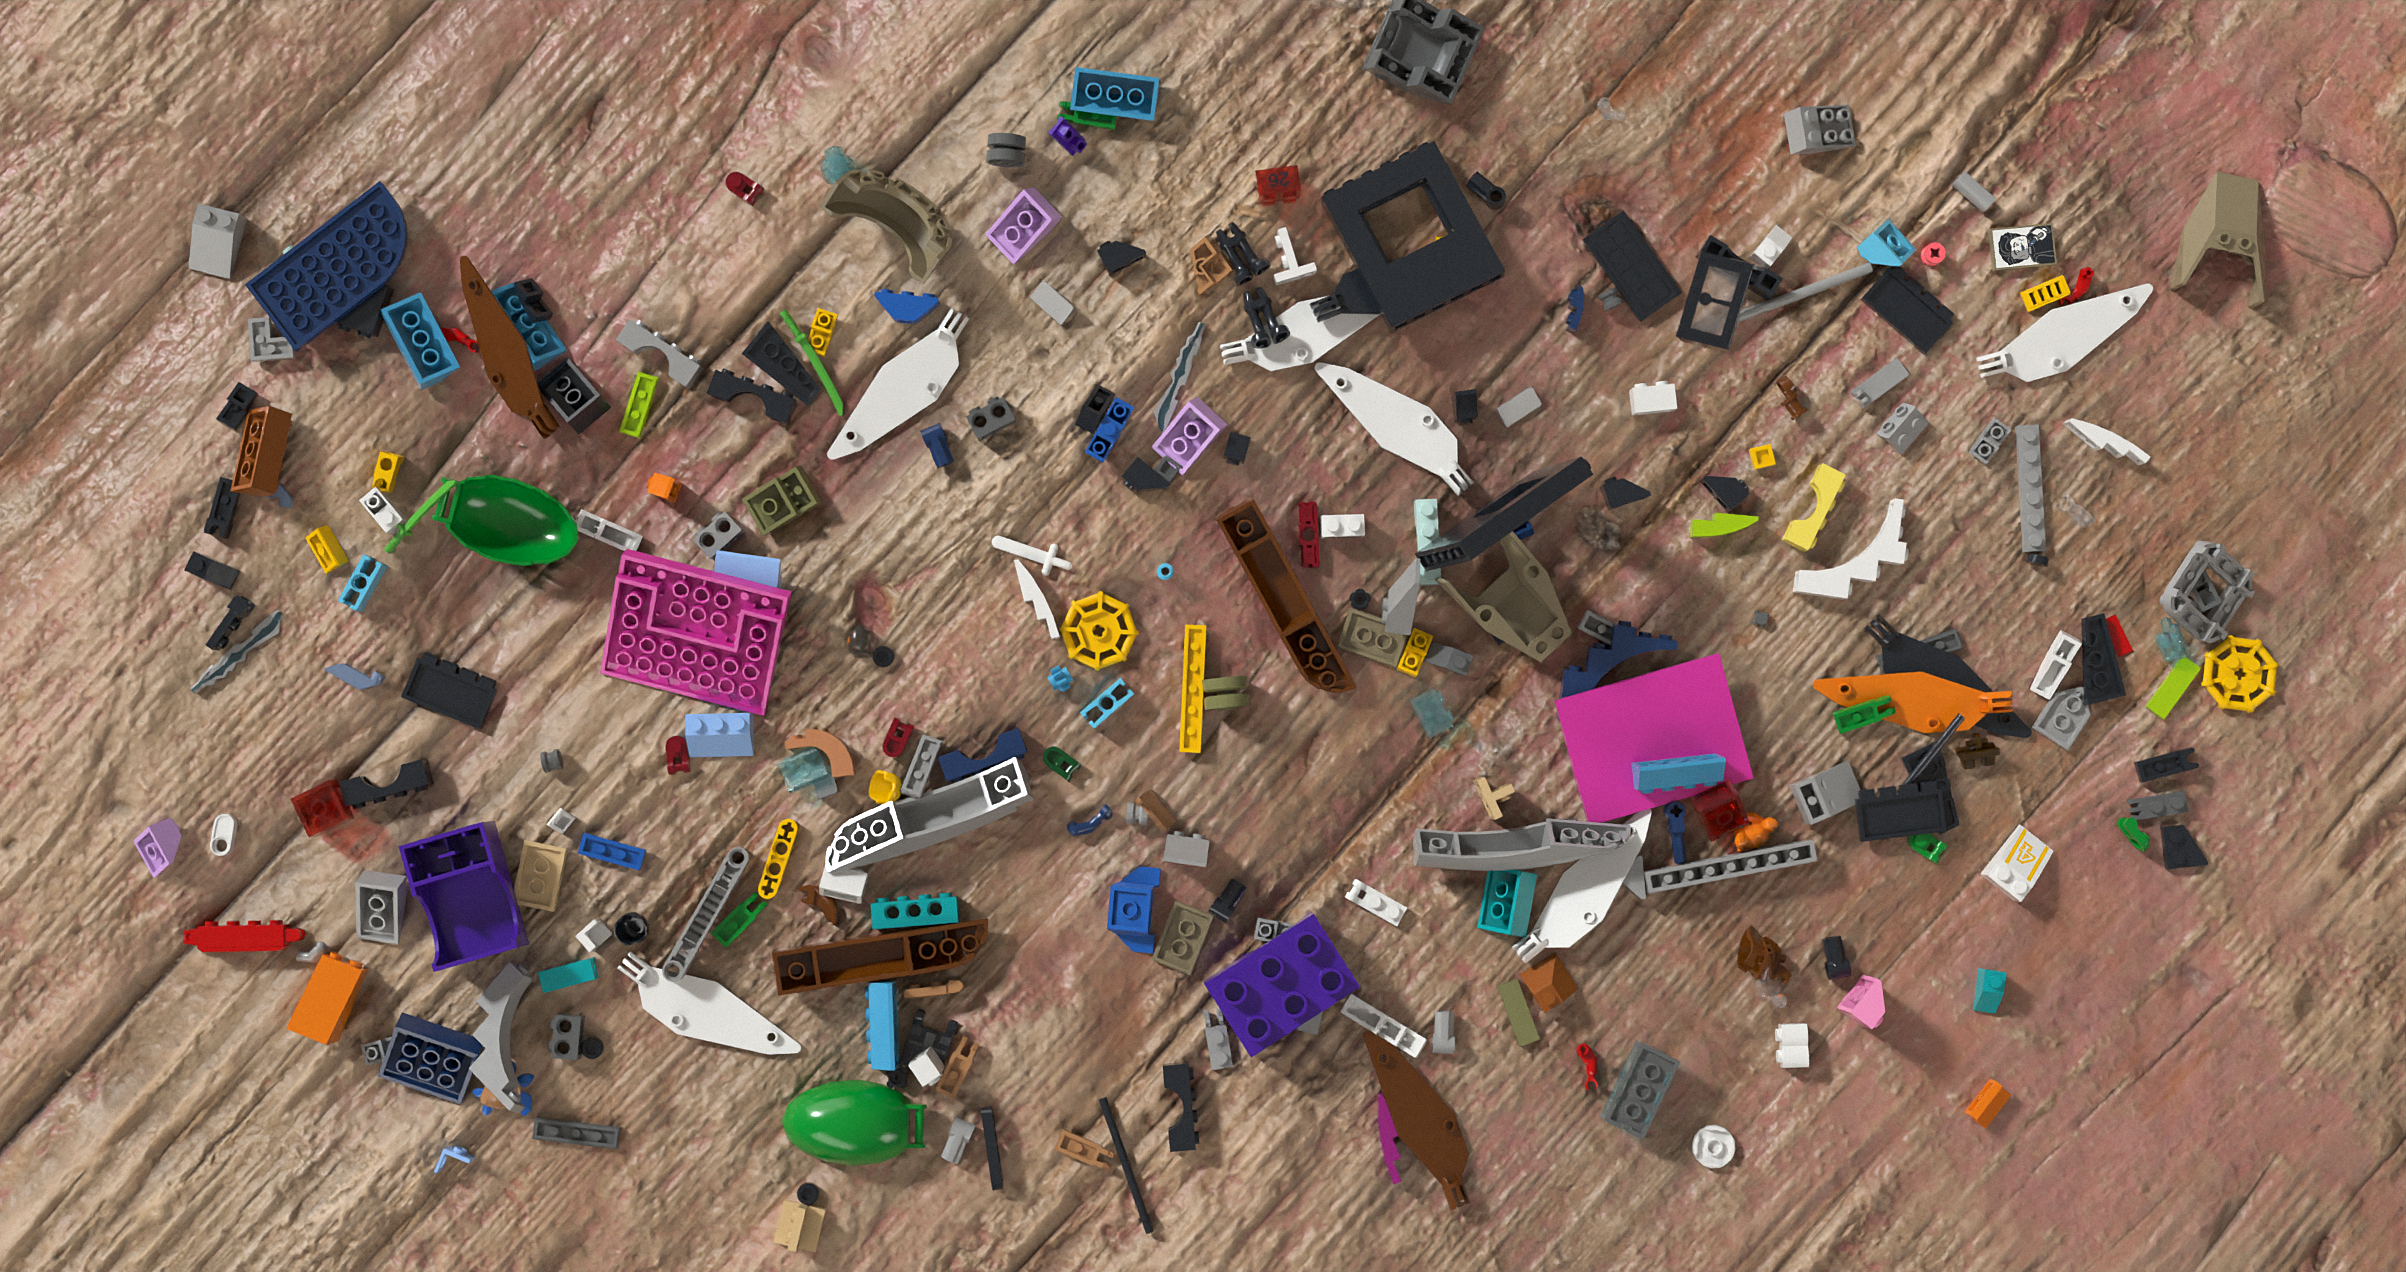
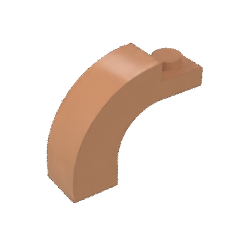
[785,729,856,777]

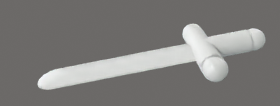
[992,536,1072,576]

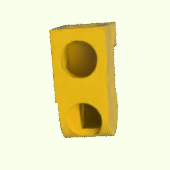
[372,451,405,494]

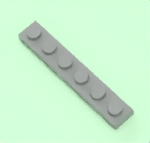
[2015,425,2046,552]

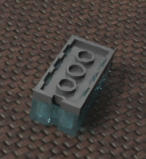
[1600,1040,1680,1140]

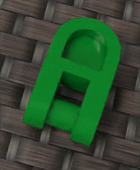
[2117,818,2150,852]
[1907,833,1948,865]

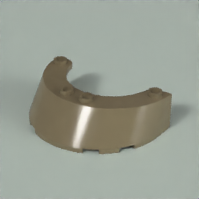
[819,169,952,284]

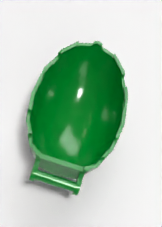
[432,475,578,566]
[782,1080,927,1166]

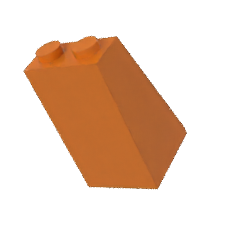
[286,952,368,1045]

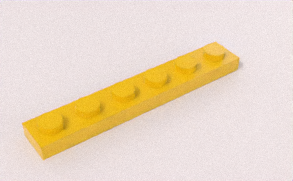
[1179,624,1206,753]

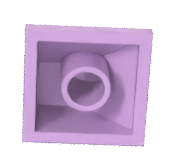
[133,817,181,878]

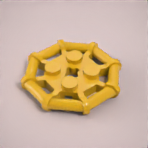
[1059,591,1139,671]
[2201,635,2279,713]

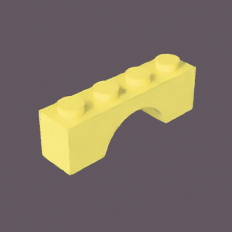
[1781,463,1846,552]

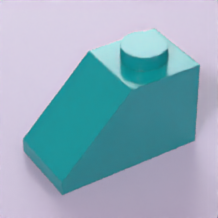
[1973,968,2007,1013]

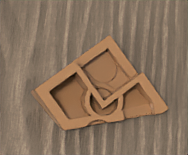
[1190,236,1235,295]
[1135,788,1177,833]

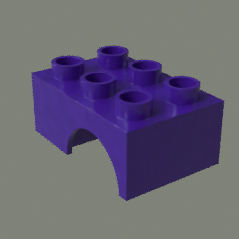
[398,821,529,972]
[1204,912,1360,1057]

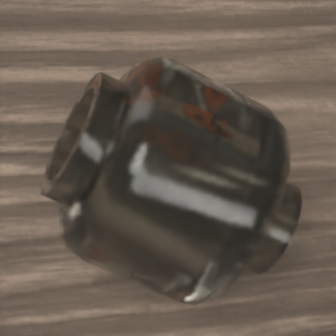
[848,626,876,659]

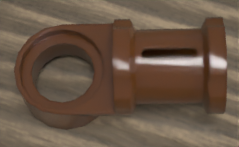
[1777,376,1808,421]

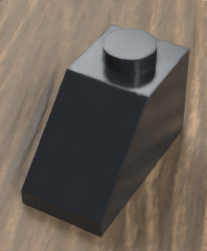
[1097,241,1147,276]
[1075,384,1116,434]
[1451,389,1478,425]
[1121,457,1170,492]
[1600,476,1651,511]
[1699,476,1750,512]
[184,551,240,590]

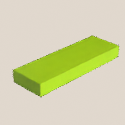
[619,372,660,439]
[2145,656,2201,720]

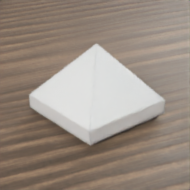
[547,808,576,834]

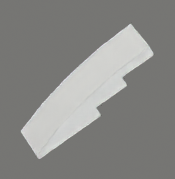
[2063,418,2150,466]
[1014,559,1060,639]
[1341,994,1428,1058]

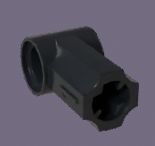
[1465,171,1506,210]
[1208,878,1247,923]
[1822,936,1851,980]

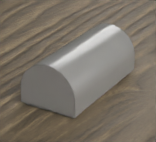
[1951,172,1996,212]
[1577,609,1613,645]

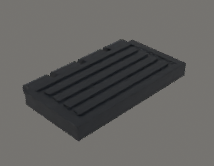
[1860,266,1954,355]
[401,652,498,729]
[1855,780,1946,842]

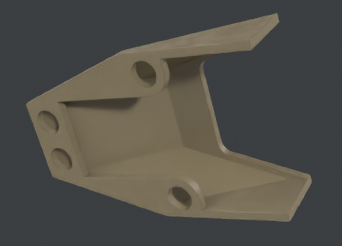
[2170,171,2266,308]
[1435,531,1572,662]

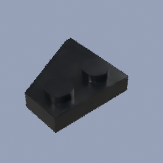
[2160,825,2208,869]

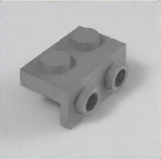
[1877,403,1929,454]

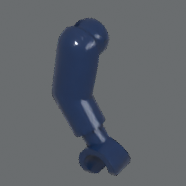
[1067,804,1113,837]

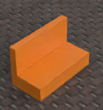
[1964,1079,2011,1129]

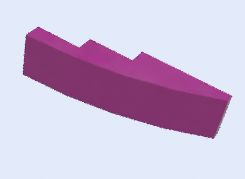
[1377,1093,1402,1185]

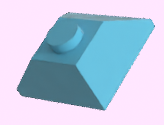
[1856,219,1916,266]

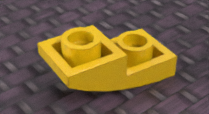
[808,308,838,358]
[1396,628,1433,678]

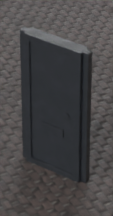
[1582,210,1682,322]

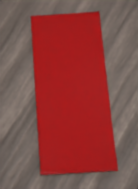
[2106,614,2133,657]

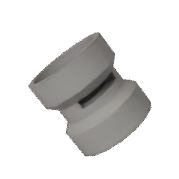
[1126,803,1148,825]

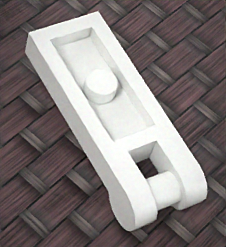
[1345,879,1407,926]

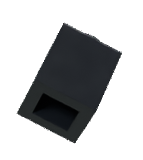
[1223,432,1251,466]

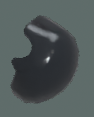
[614,912,649,946]

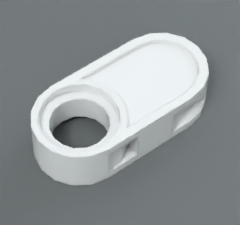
[210,814,237,856]

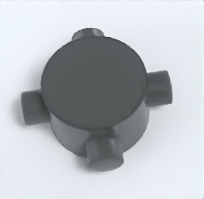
[1752,610,1770,627]

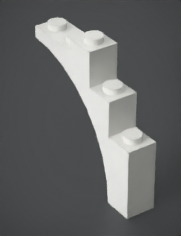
[1793,498,1909,600]

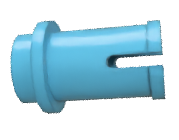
[1157,563,1174,580]

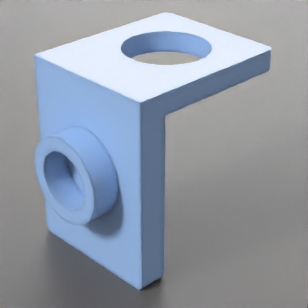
[434,1146,475,1173]

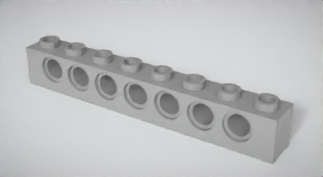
[1644,839,1817,893]

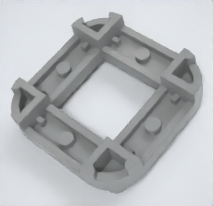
[2160,540,2255,643]

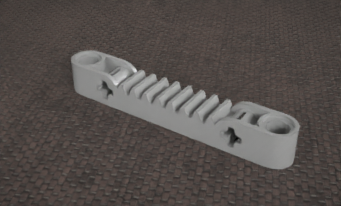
[662,847,750,982]

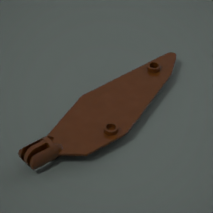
[460,256,560,439]
[1363,1030,1470,1211]

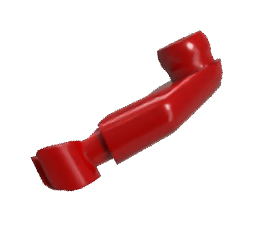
[2058,267,2094,306]
[440,328,479,353]
[1576,1043,1598,1091]

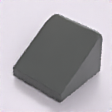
[813,773,840,800]

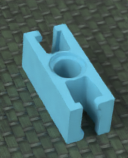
[338,554,388,612]
[1080,678,1135,729]

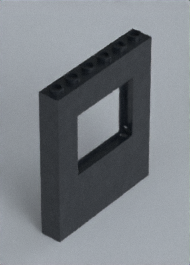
[1321,141,1505,333]
[1415,456,1594,571]

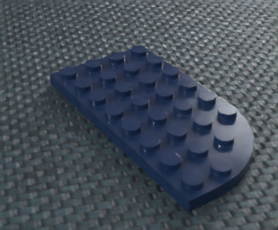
[245,181,408,352]

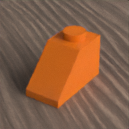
[646,473,682,503]

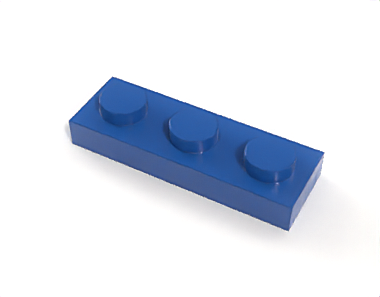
[578,833,647,871]

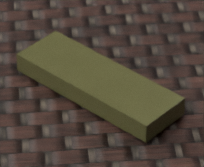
[1497,979,1540,1047]

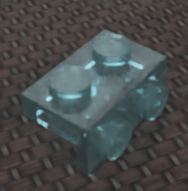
[1410,689,1454,738]
[777,747,830,793]

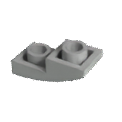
[1969,417,2012,464]
[1254,918,1294,941]
[361,1037,391,1066]

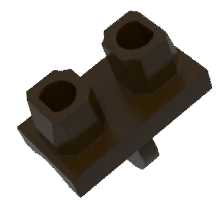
[1955,733,2000,769]

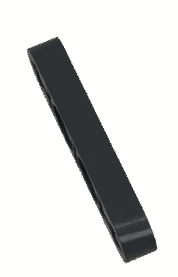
[981,1106,1004,1191]

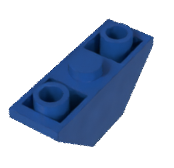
[874,289,940,324]
[1085,397,1135,463]

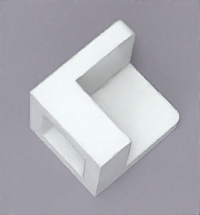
[575,918,612,952]

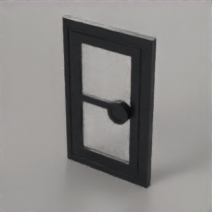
[1676,251,1755,350]

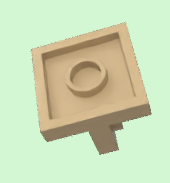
[1473,777,1515,820]
[774,1199,826,1252]

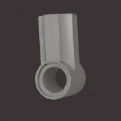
[1432,1011,1455,1054]
[941,1117,976,1164]

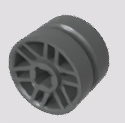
[986,133,1026,168]

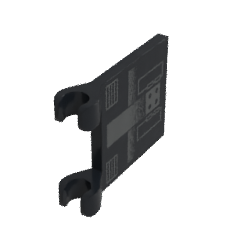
[899,1009,958,1067]

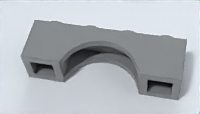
[616,319,703,389]

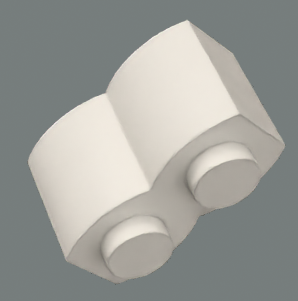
[1775,1023,1809,1068]

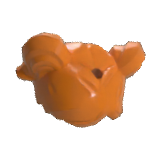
[1733,812,1778,852]

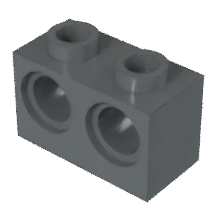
[966,397,1016,441]
[2187,570,2222,612]
[549,1013,585,1060]

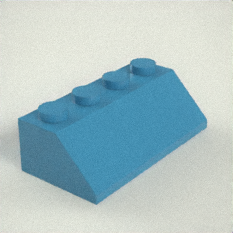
[1070,67,1160,121]
[491,280,567,370]
[381,292,460,391]
[1632,753,1726,794]
[865,980,899,1070]

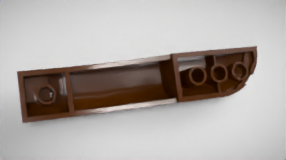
[1216,497,1357,693]
[771,918,988,996]

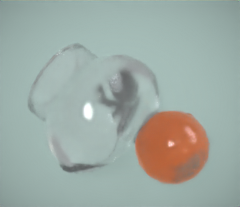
[1754,979,1787,1008]

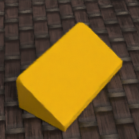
[305,525,349,574]

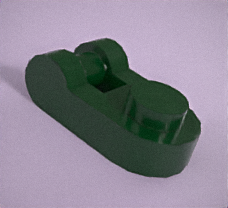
[1043,746,1082,782]

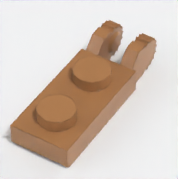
[903,980,964,999]
[935,1036,980,1099]
[1054,1129,1117,1171]

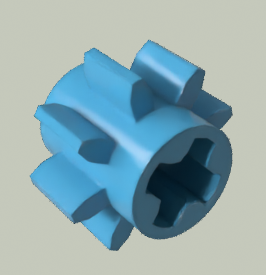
[1047,665,1073,692]

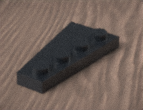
[741,321,822,407]
[2081,613,2126,706]
[1900,740,1960,835]

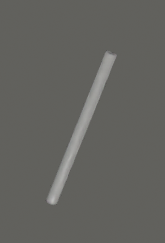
[1737,263,1873,323]

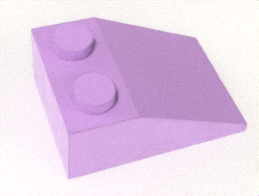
[985,187,1062,264]
[1152,397,1228,475]

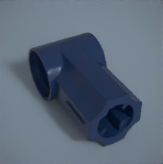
[920,423,954,468]

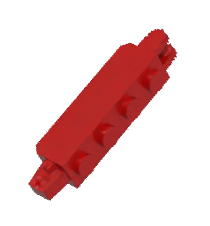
[183,920,306,952]

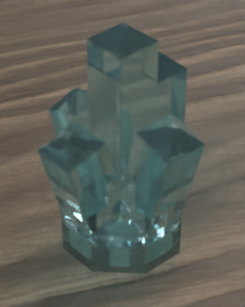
[2154,617,2187,662]

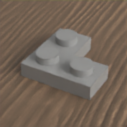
[248,317,296,362]

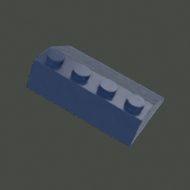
[378,1012,483,1104]

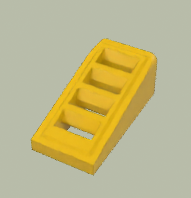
[2020,275,2071,312]

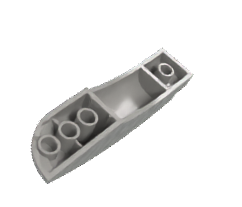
[826,757,1034,873]
[1413,818,1631,871]

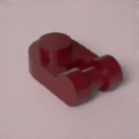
[725,172,765,206]
[882,717,914,757]
[665,736,691,775]

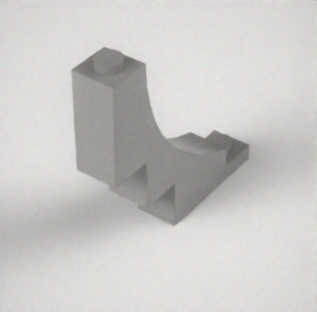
[469,962,533,1113]

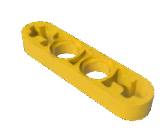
[758,819,799,899]

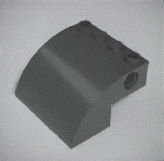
[1362,0,1485,105]

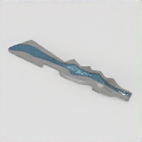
[1153,322,1206,432]
[190,610,281,694]

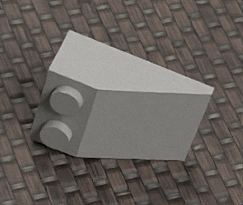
[189,203,247,279]
[1381,558,1420,635]
[1163,830,1210,867]
[355,870,407,944]

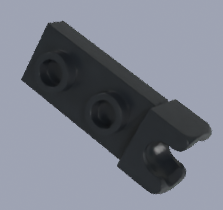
[204,477,240,539]
[205,595,255,651]
[2134,747,2199,783]

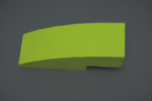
[1689,513,1758,538]

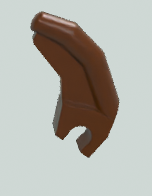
[798,885,839,925]

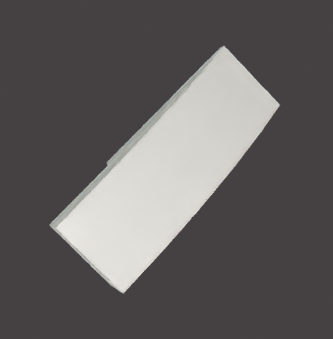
[576,509,643,551]
[2030,630,2082,700]

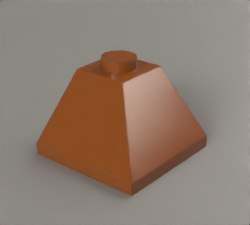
[1519,952,1578,1013]

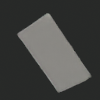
[1030,280,1075,325]
[1495,386,1542,428]

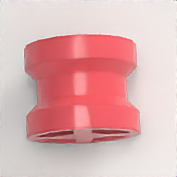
[1921,242,1946,266]

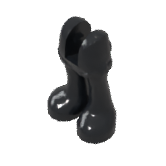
[1216,222,1271,286]
[1243,287,1290,349]

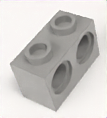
[693,511,745,560]

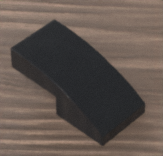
[514,278,553,323]
[216,382,258,432]

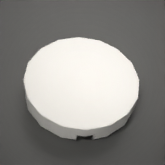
[1692,1125,1736,1168]

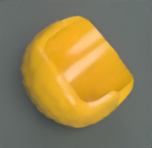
[869,770,902,805]

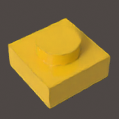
[1749,444,1776,470]

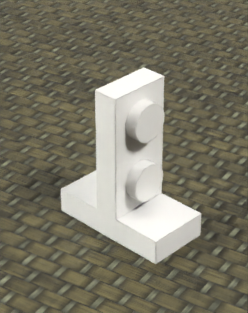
[1273,227,1317,286]

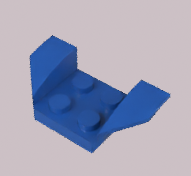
[1107,866,1161,954]

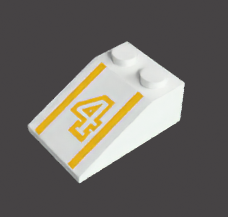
[1980,825,2053,902]

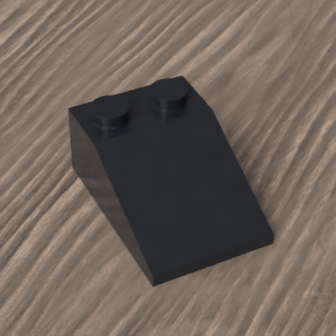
[538,358,611,435]

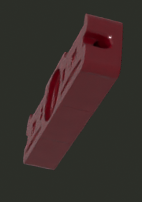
[1298,502,1320,568]

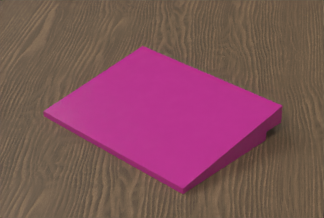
[600,549,792,716]
[1554,653,1753,823]

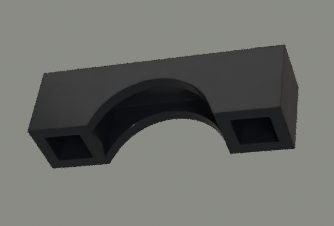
[1695,235,1783,300]
[707,368,798,426]
[339,759,434,810]
[1163,1062,1200,1152]

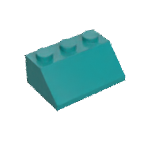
[1477,870,1537,937]

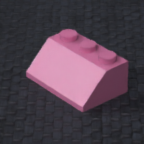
[1837,974,1885,1029]

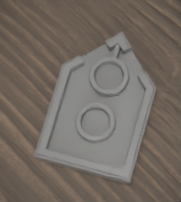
[2032,687,2091,751]

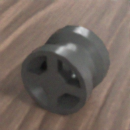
[1597,287,1624,312]
[540,749,563,773]

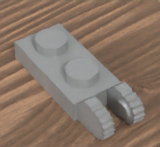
[1204,1008,1233,1070]

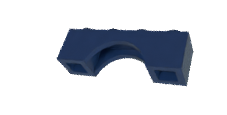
[938,728,1028,783]

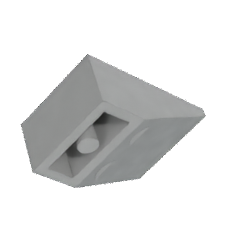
[1784,105,1856,155]
[1789,761,1860,825]

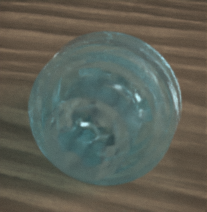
[820,146,855,186]

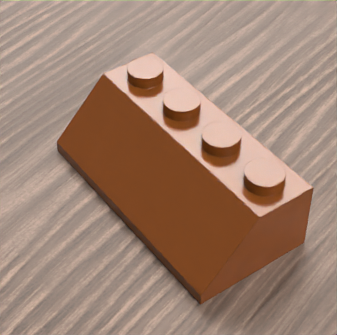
[231,406,292,496]

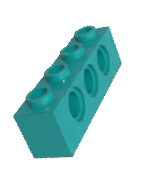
[871,892,960,929]

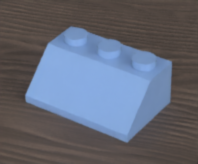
[714,550,782,589]
[685,713,754,757]

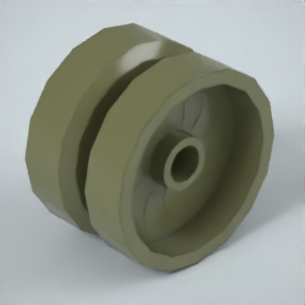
[1202,676,1251,711]

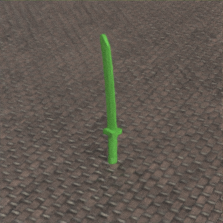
[780,309,843,416]
[384,480,458,554]

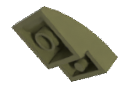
[742,466,823,536]

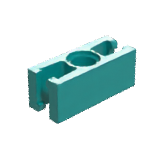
[538,957,600,993]

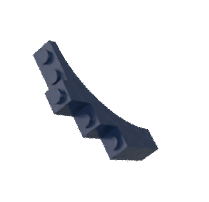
[1556,620,1678,721]

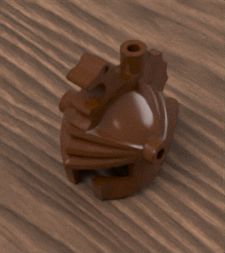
[1737,925,1792,985]

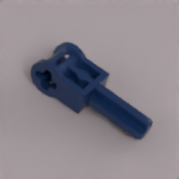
[1663,802,1687,864]

